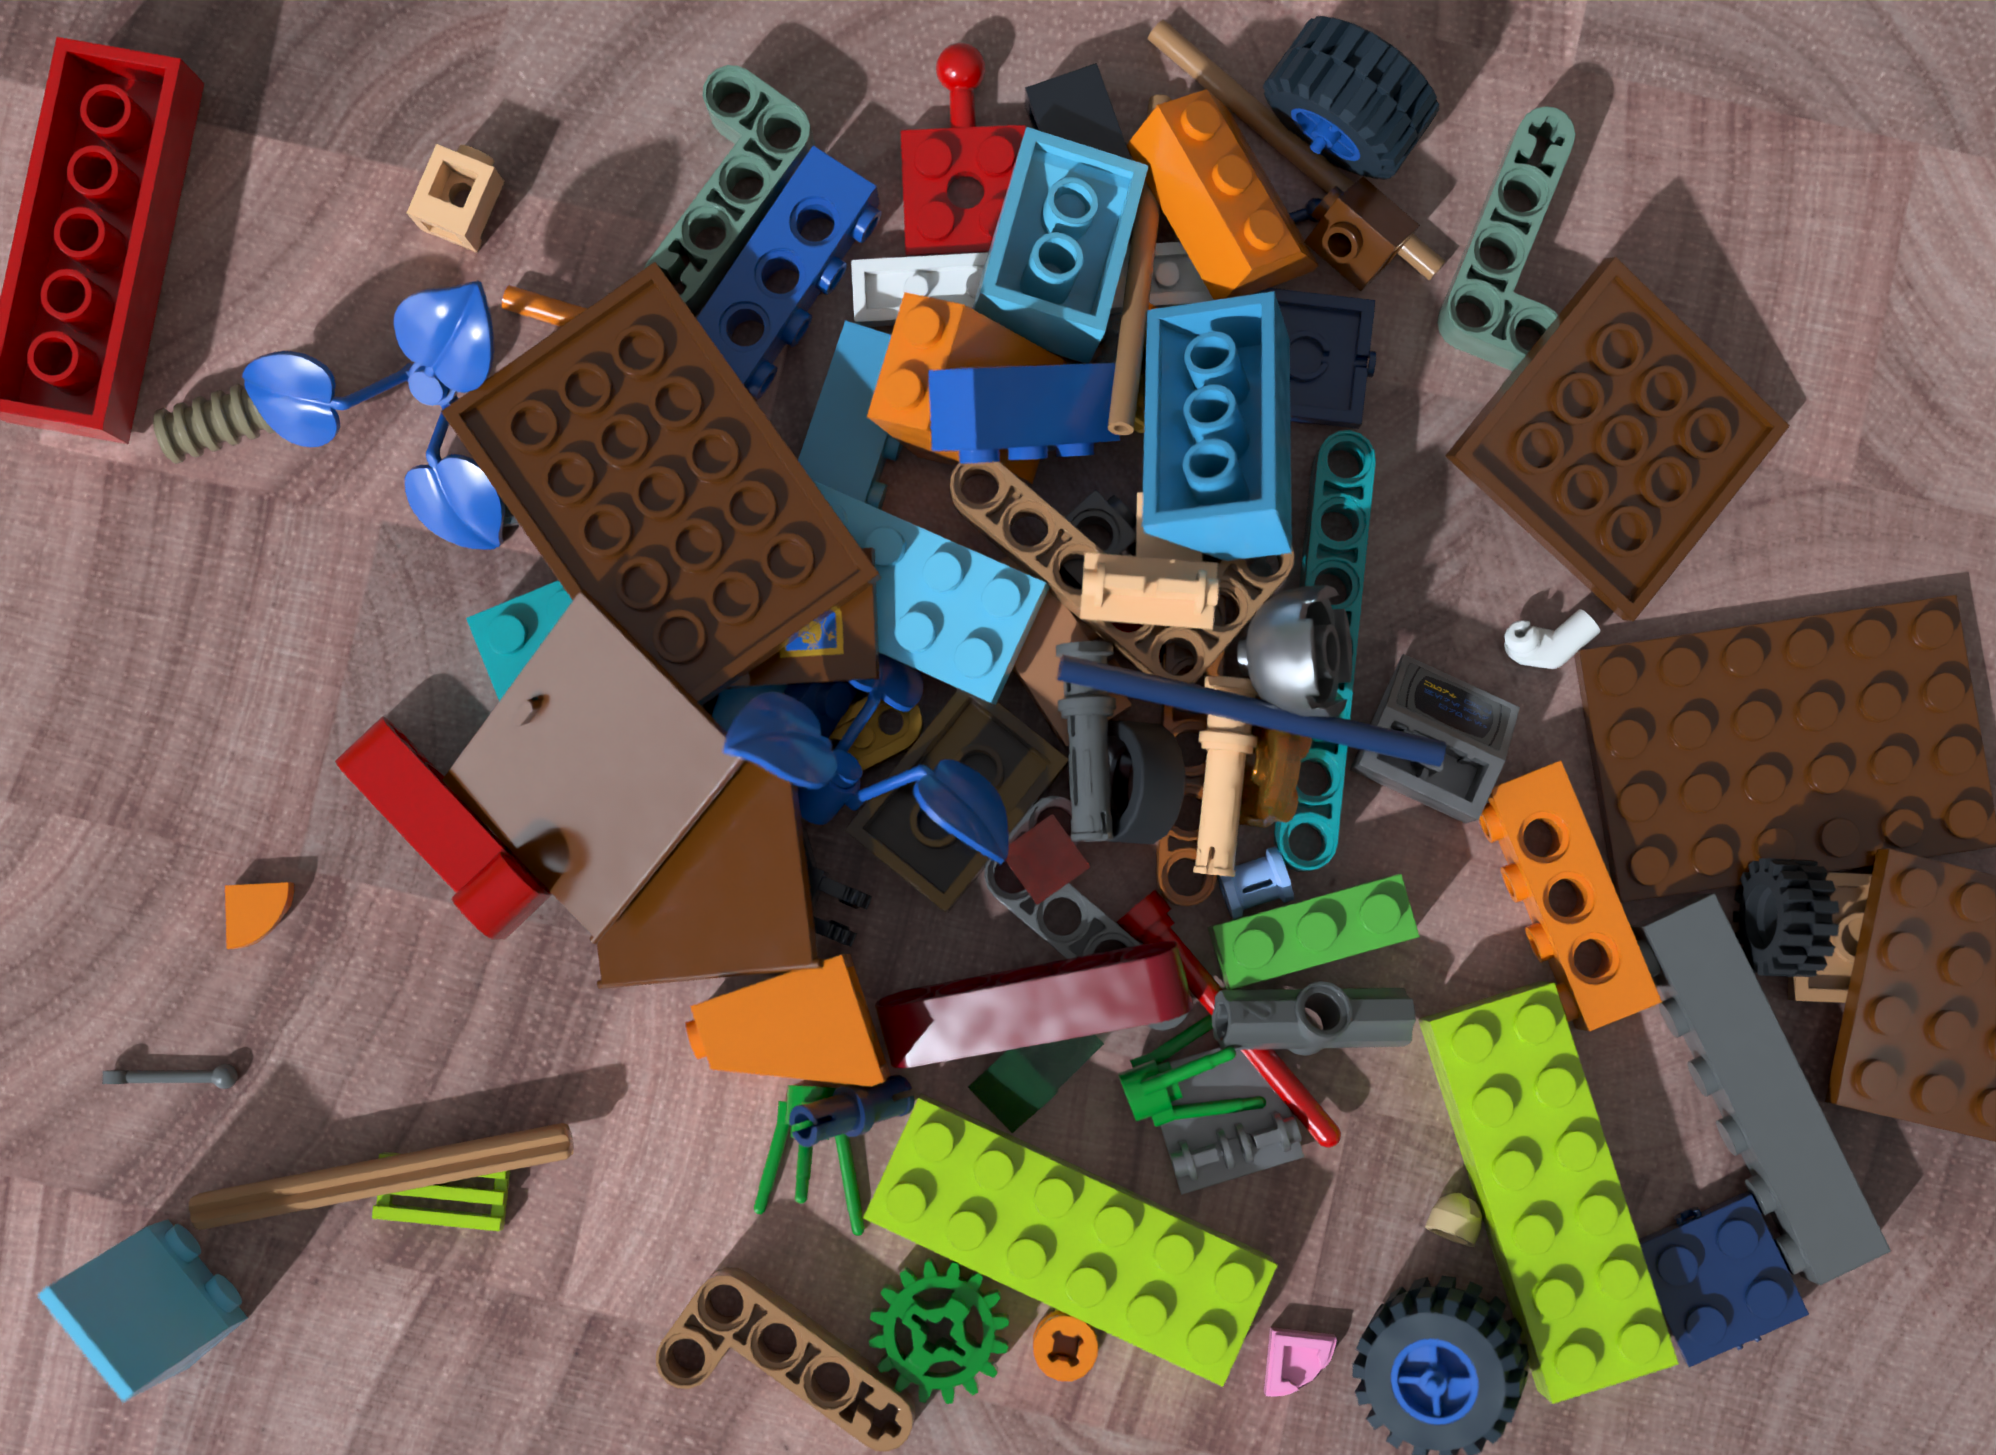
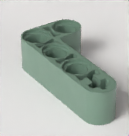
[644,65,815,316]
[1437,106,1576,371]

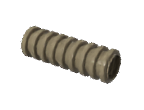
[153,384,335,464]

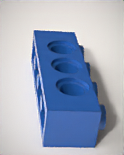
[696,146,882,399]

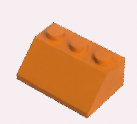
[1127,89,1319,300]

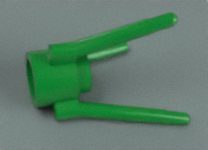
[1118,1014,1267,1127]
[754,1085,864,1236]

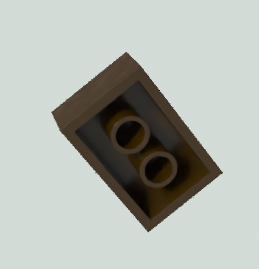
[845,689,1069,913]

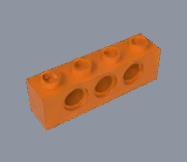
[1479,760,1662,1031]

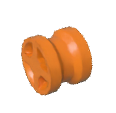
[1033,1309,1098,1382]

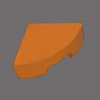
[225,882,295,949]

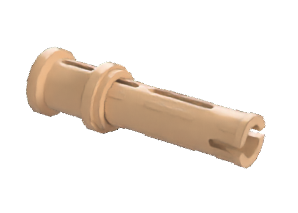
[1193,676,1258,877]

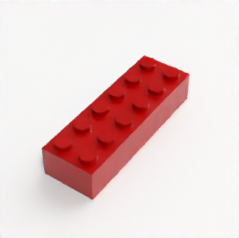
[0,37,205,445]

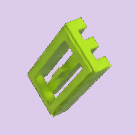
[372,1152,510,1232]

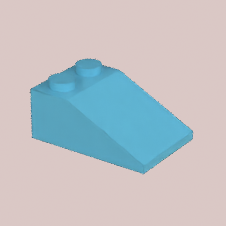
[972,127,1149,364]
[37,1219,248,1402]

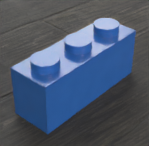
[928,363,1120,463]

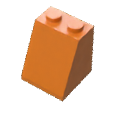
[867,292,1068,484]
[685,954,891,1086]

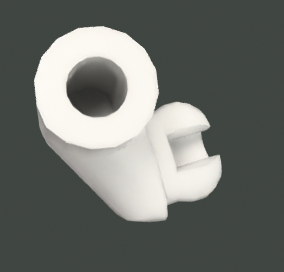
[1504,609,1600,669]

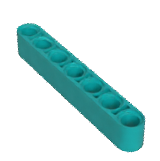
[1273,430,1376,872]

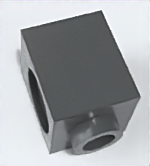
[1039,489,1137,590]

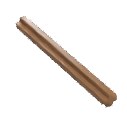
[189,1123,574,1230]

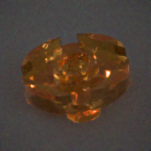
[1239,696,1312,828]

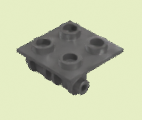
[1160,1047,1304,1195]

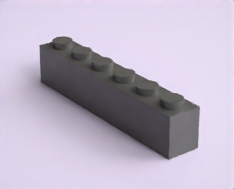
[1631,893,1891,1285]

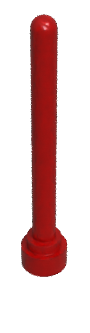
[1116,889,1341,1148]

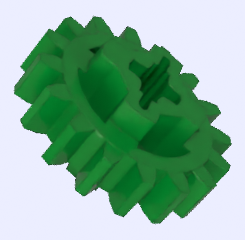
[869,1258,1009,1404]

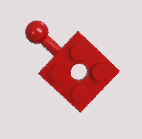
[900,43,1026,257]

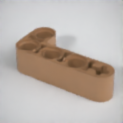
[656,1267,915,1452]

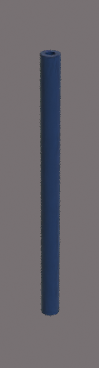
[1057,654,1446,767]

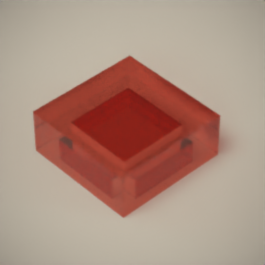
[1005,814,1090,905]

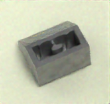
[1350,654,1520,823]

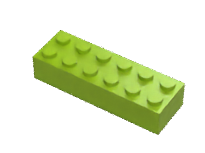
[1418,981,1679,1404]
[863,1093,1278,1387]

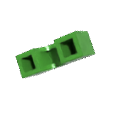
[1207,874,1420,990]

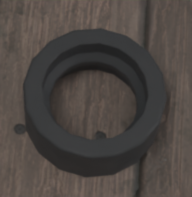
[1108,720,1185,844]

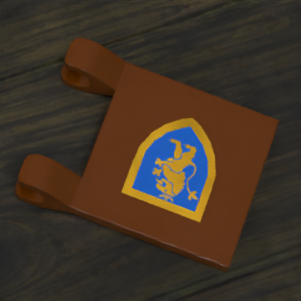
[725,547,879,690]

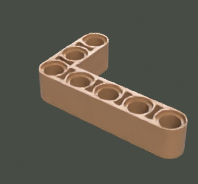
[950,462,1294,684]

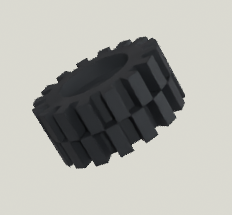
[1733,858,1839,977]

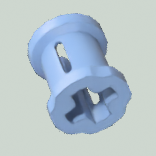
[1217,846,1294,920]

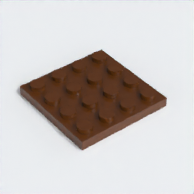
[1445,257,1790,622]
[1825,849,1996,1142]

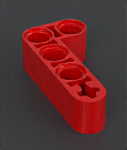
[335,716,552,940]

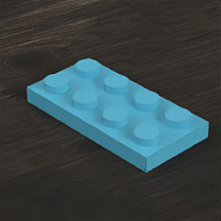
[814,481,1050,705]

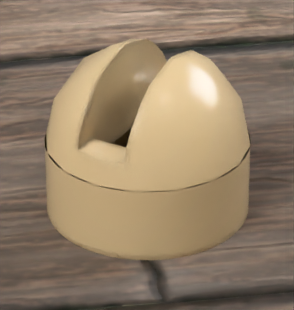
[1425,1193,1482,1247]

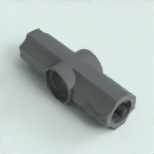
[1211,981,1416,1056]

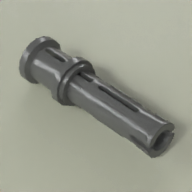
[1055,641,1116,842]

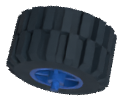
[1263,16,1439,180]
[1352,1276,1529,1455]

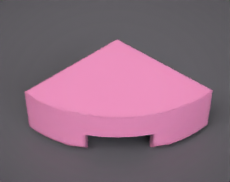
[1264,1327,1337,1396]

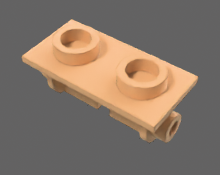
[1080,553,1219,630]

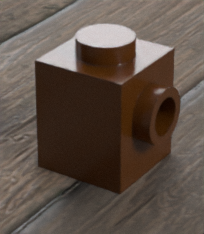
[1304,176,1420,291]

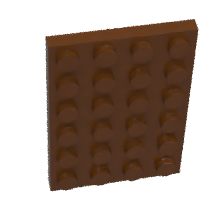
[441,262,881,706]
[1574,595,1996,903]

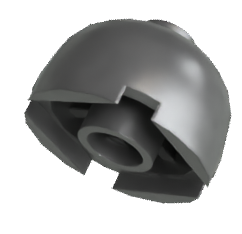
[1238,585,1352,717]

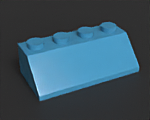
[1142,291,1292,561]

